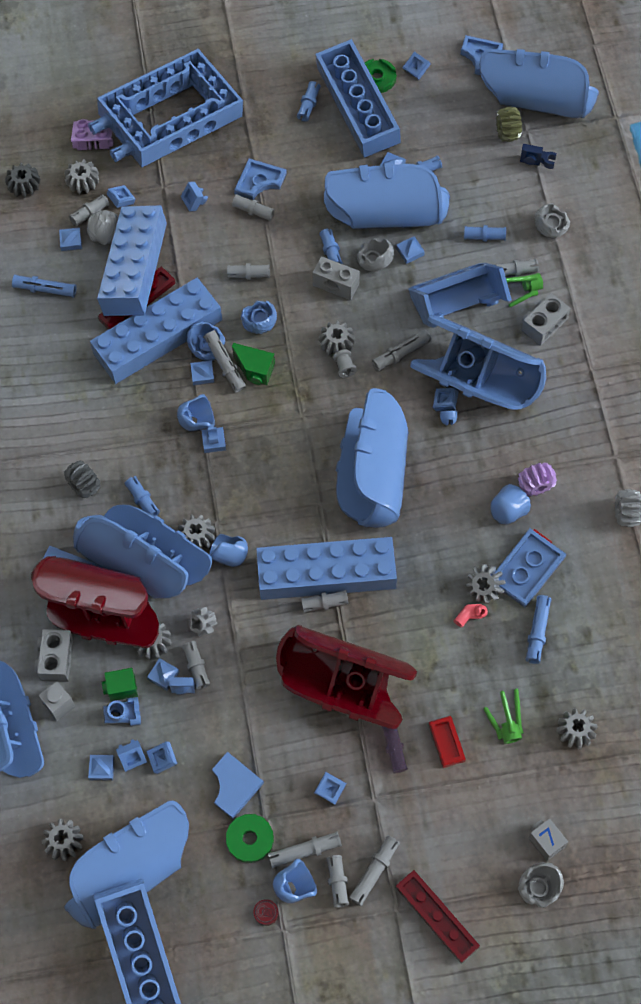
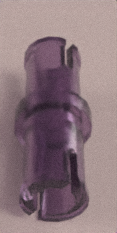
[382,726,408,773]

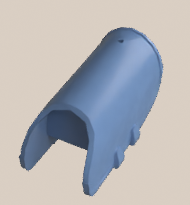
[479,49,599,118]
[324,162,450,229]
[410,314,546,410]
[336,388,409,528]
[73,504,212,599]
[0,661,44,778]
[64,801,189,929]

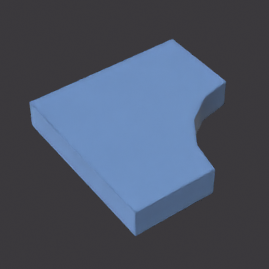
[460,35,503,75]
[234,159,287,200]
[212,752,264,819]

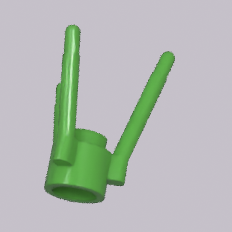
[506,273,543,307]
[484,688,524,744]

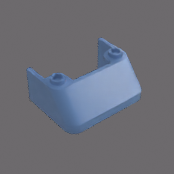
[408,263,512,328]

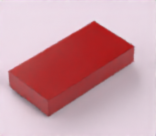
[428,716,466,768]

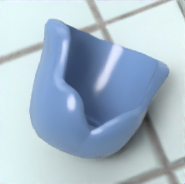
[177,394,215,431]
[490,484,531,525]
[209,534,248,567]
[273,859,317,903]

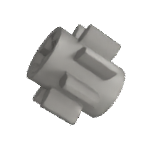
[188,606,217,637]

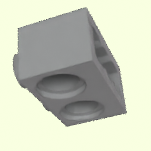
[522,293,571,346]
[35,629,74,682]

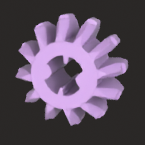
[518,463,557,496]

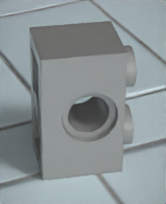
[313,256,360,301]

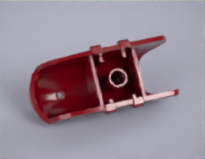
[31,556,159,648]
[276,625,417,729]

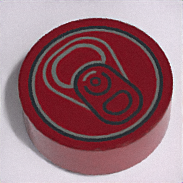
[253,899,278,926]

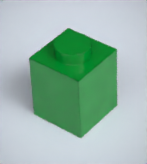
[102,668,138,702]

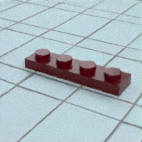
[98,266,176,330]
[395,870,480,964]

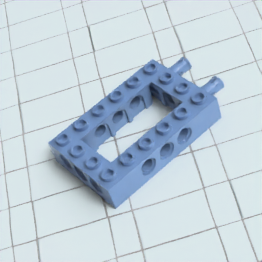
[88,49,243,167]

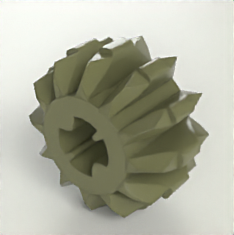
[496,106,522,142]

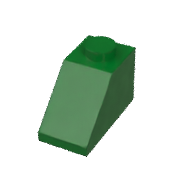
[232,343,275,385]

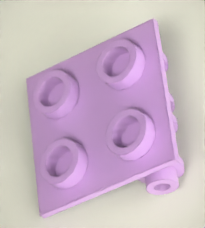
[71,119,113,150]

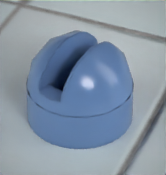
[440,410,458,426]

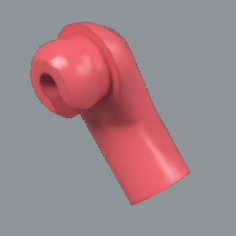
[454,604,488,627]

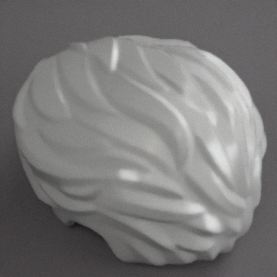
[534,203,570,238]
[87,210,119,245]
[356,238,394,272]
[518,862,564,908]

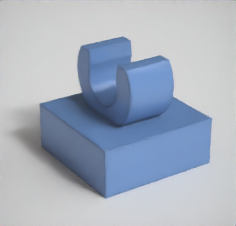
[181,182,208,211]
[201,427,226,453]
[116,739,147,772]

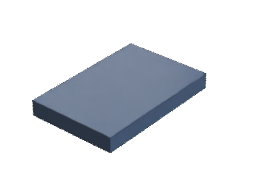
[495,528,566,608]

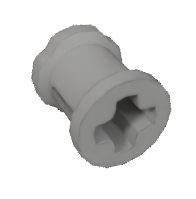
[332,349,357,378]

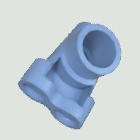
[103,697,141,726]

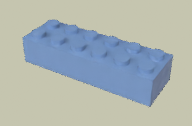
[315,39,401,158]
[97,205,167,316]
[90,277,222,384]
[256,537,397,600]
[94,878,181,1004]

